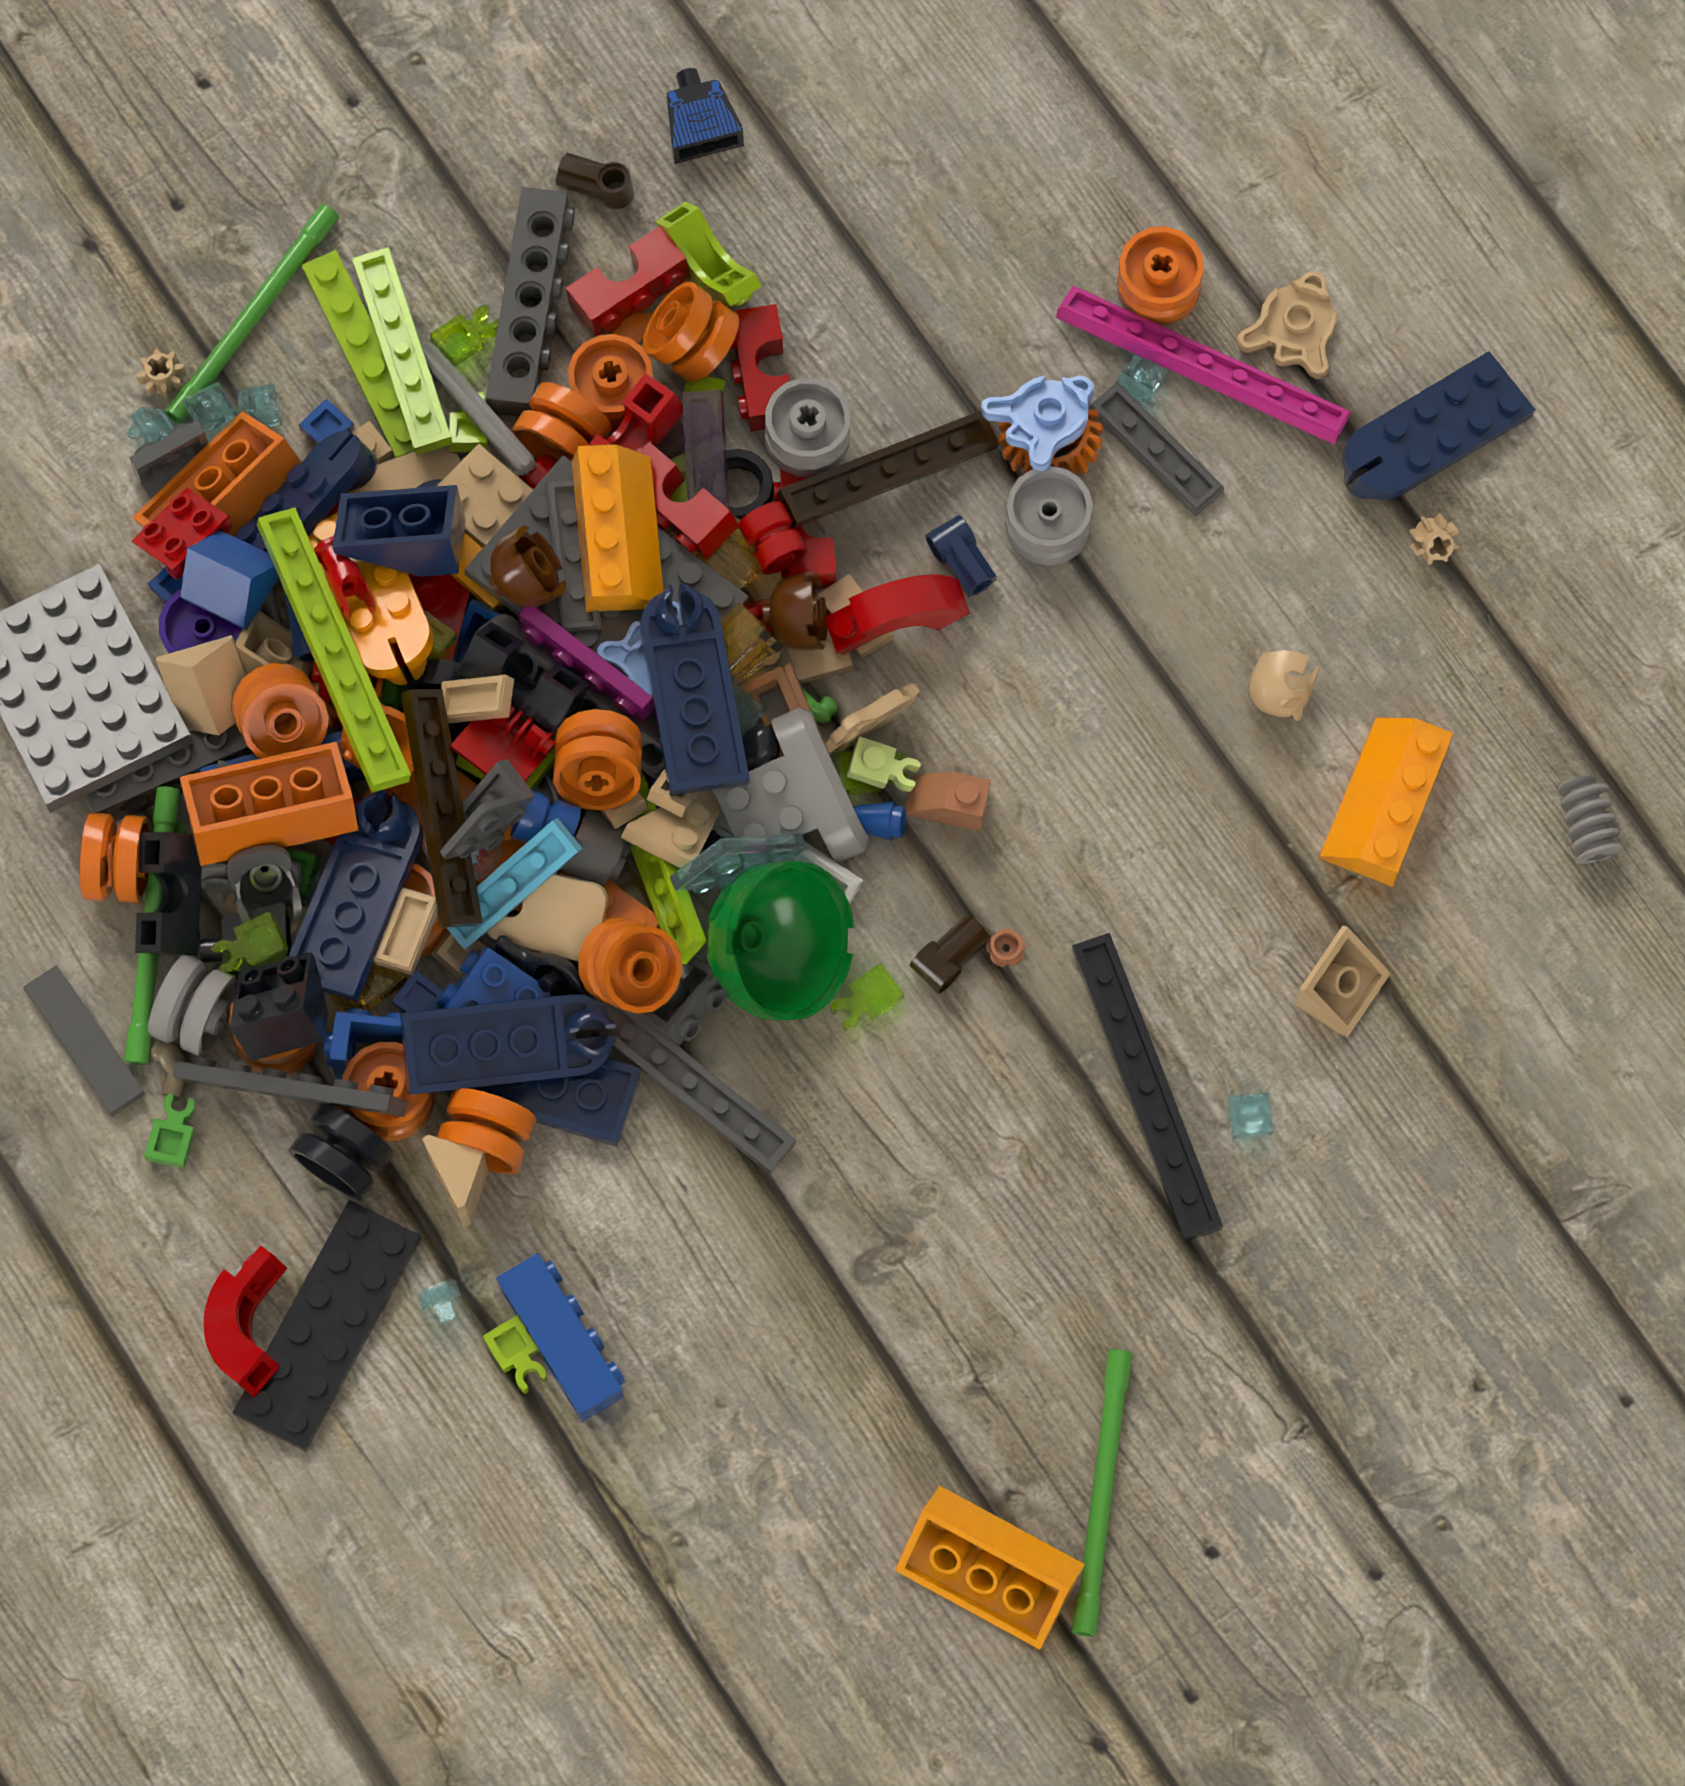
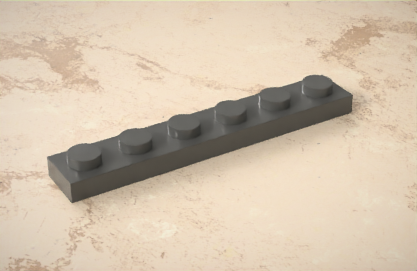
[173,1057,407,1117]

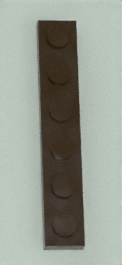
[777,410,1000,528]
[401,689,483,928]

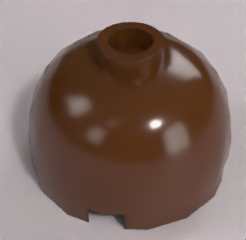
[490,525,566,607]
[763,572,827,651]

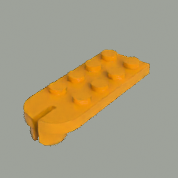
[308,513,434,685]

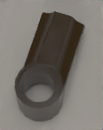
[555,152,634,209]
[909,914,991,994]

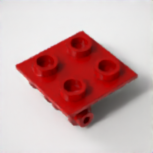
[132,487,233,580]
[450,706,556,782]

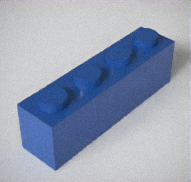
[496,1253,626,1423]

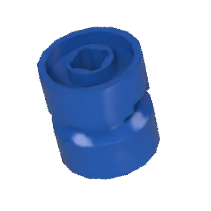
[510,790,581,843]

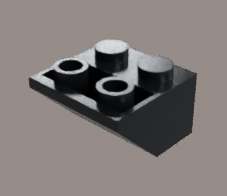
[229,952,328,1061]

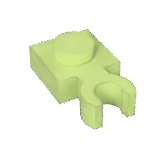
[846,736,921,791]

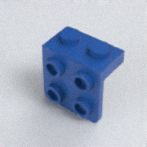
[436,947,551,1009]
[324,1008,403,1080]

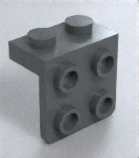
[129,420,208,499]
[440,759,535,859]

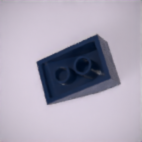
[332,485,466,576]

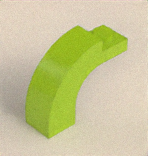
[654,201,762,308]

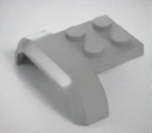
[713,707,870,864]

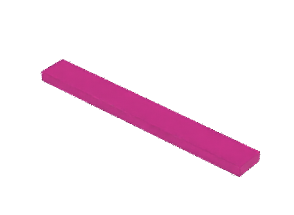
[1055,286,1352,445]

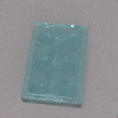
[670,834,807,893]

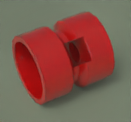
[738,501,808,575]

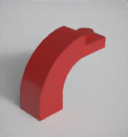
[824,574,970,655]
[203,1245,288,1398]

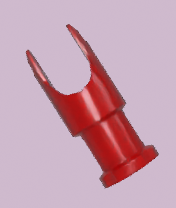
[314,536,376,619]

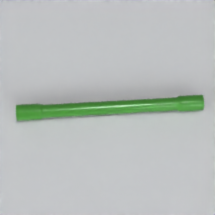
[164,204,339,425]
[124,787,181,1065]
[1072,1349,1132,1637]

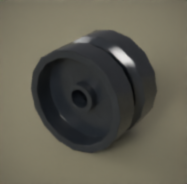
[288,1103,394,1201]

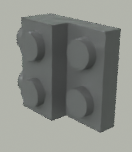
[639,956,727,1046]

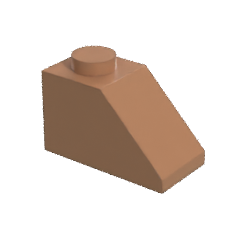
[906,772,991,831]

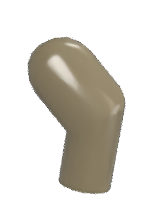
[151,1042,188,1100]

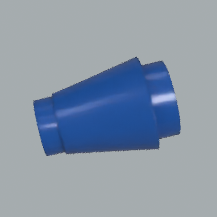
[853,802,907,841]

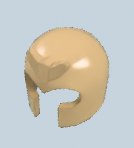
[1248,650,1320,721]

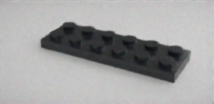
[232,1200,422,1452]

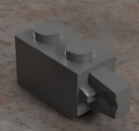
[561,809,632,887]

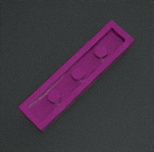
[519,607,653,722]

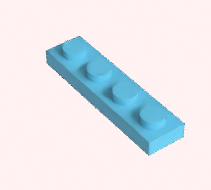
[447,818,583,950]

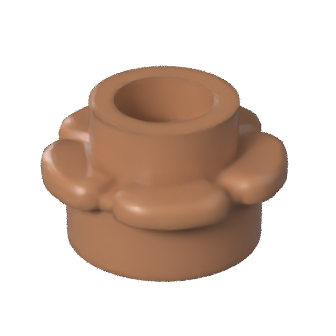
[986,929,1026,967]

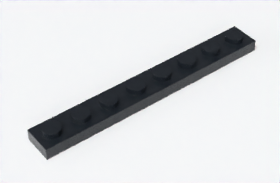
[1072,932,1223,1242]

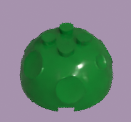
[707,861,854,1021]

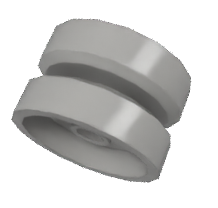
[765,378,850,477]
[1005,466,1093,566]
[148,955,238,1057]

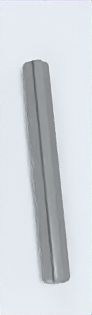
[422,342,536,475]

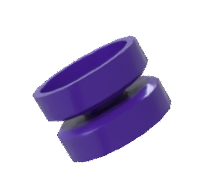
[159,589,243,654]

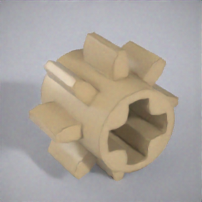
[136,348,186,399]
[1410,513,1459,565]

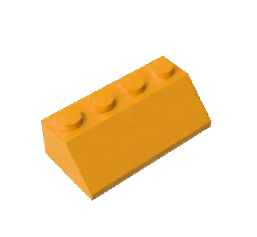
[572,445,664,612]
[1319,717,1453,887]
[895,1485,1085,1650]

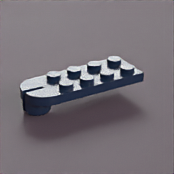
[1342,351,1536,500]
[236,431,377,553]
[640,583,750,796]
[288,790,423,1002]
[400,994,617,1095]
[440,1058,642,1147]

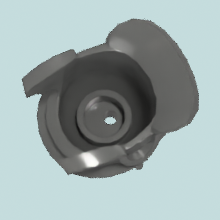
[226,845,302,931]

